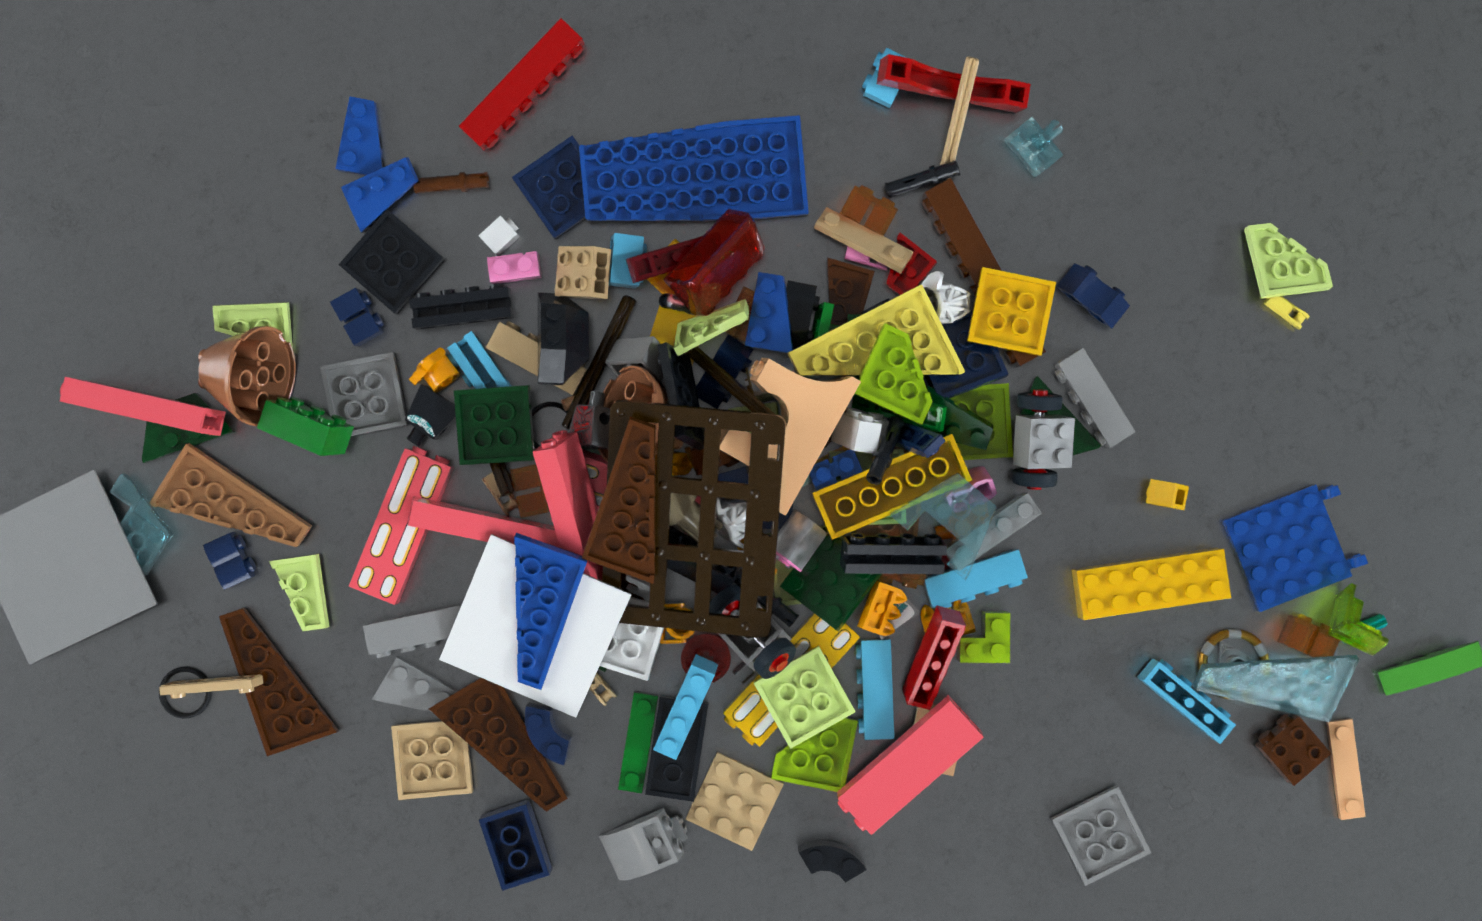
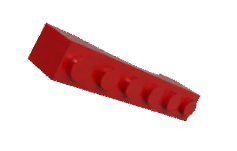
[876,54,1031,113]

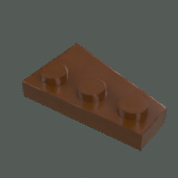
[827,257,875,326]

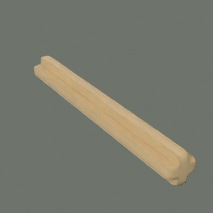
[940,57,979,179]

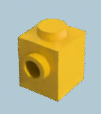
[1146,479,1189,511]

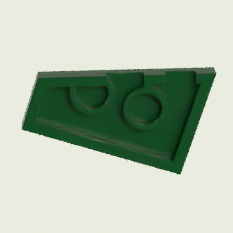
[915,385,993,450]

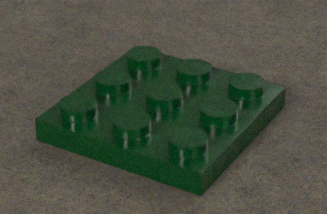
[454,385,535,465]
[780,527,882,632]

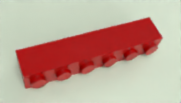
[459,18,584,151]

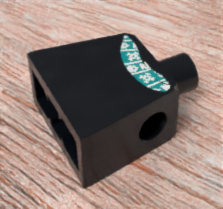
[405,384,456,446]

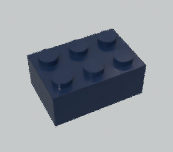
[479,799,553,891]

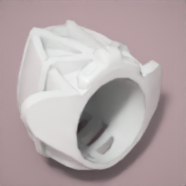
[922,271,971,324]
[715,497,747,549]

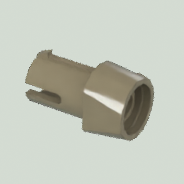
[669,493,723,546]

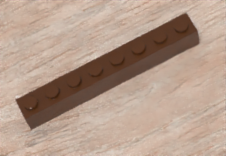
[922,178,1046,367]

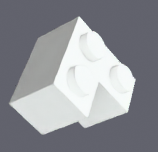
[831,409,889,453]

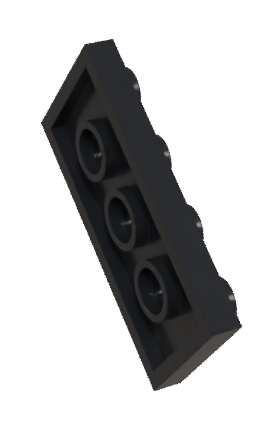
[658,342,705,450]
[645,696,709,802]

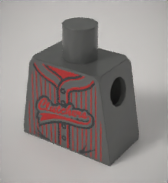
[569,391,610,449]

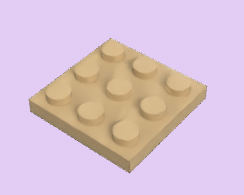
[391,720,473,800]
[685,751,784,851]

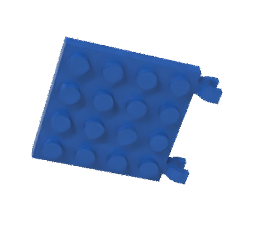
[1222,484,1368,612]

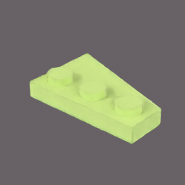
[674,299,749,356]
[269,554,330,631]

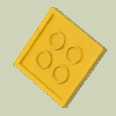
[967,267,1056,356]

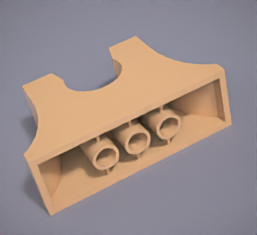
[720,358,861,516]

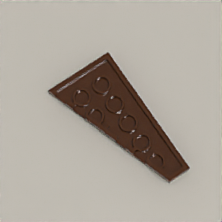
[582,417,655,584]
[219,608,339,756]
[428,678,568,812]

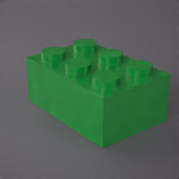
[257,397,354,456]

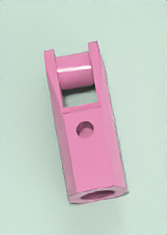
[844,246,888,271]

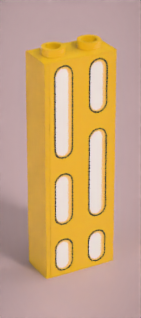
[723,613,860,747]

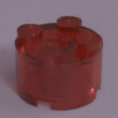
[681,632,731,683]

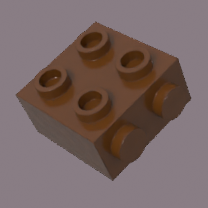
[1255,713,1332,786]

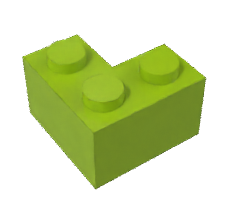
[957,611,1010,663]

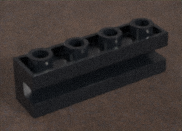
[409,283,514,330]
[667,526,739,594]
[840,533,947,574]

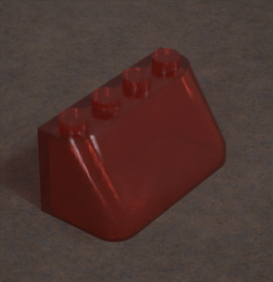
[663,209,765,316]

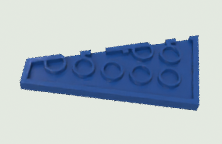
[514,533,588,690]

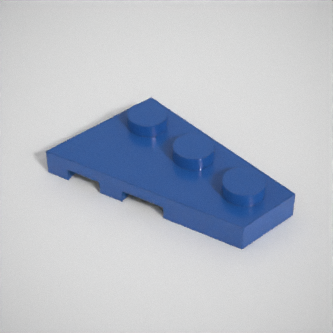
[335,96,383,176]
[341,157,419,233]
[745,272,794,353]

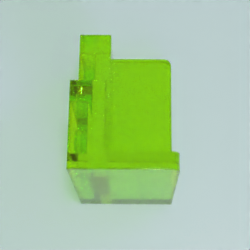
[1328,583,1389,656]

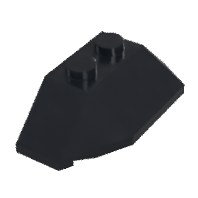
[538,292,589,385]

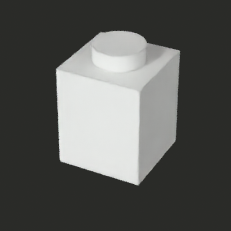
[479,216,520,256]

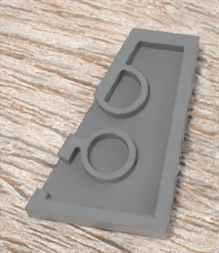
[372,656,457,712]

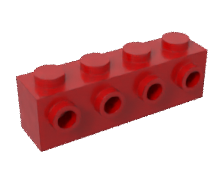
[902,605,966,710]

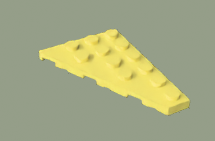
[787,284,965,376]

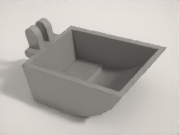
[599,808,688,880]

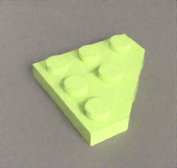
[1244,223,1333,299]

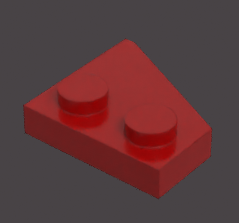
[886,233,937,295]

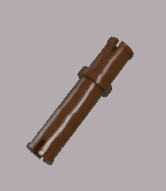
[413,172,489,194]

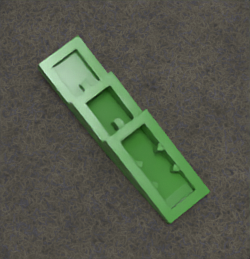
[1378,641,1482,696]

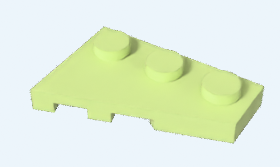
[213,302,293,348]

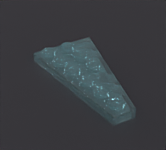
[1193,655,1360,722]

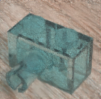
[1004,117,1063,178]

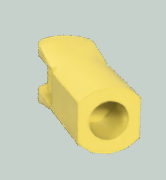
[1263,296,1310,330]

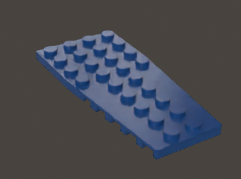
[579,115,809,221]

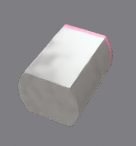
[776,510,828,572]

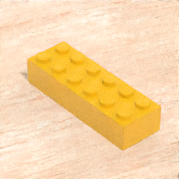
[812,434,972,540]
[1071,548,1231,620]

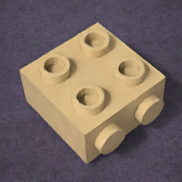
[555,246,611,299]

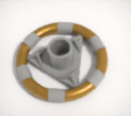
[1198,629,1270,700]

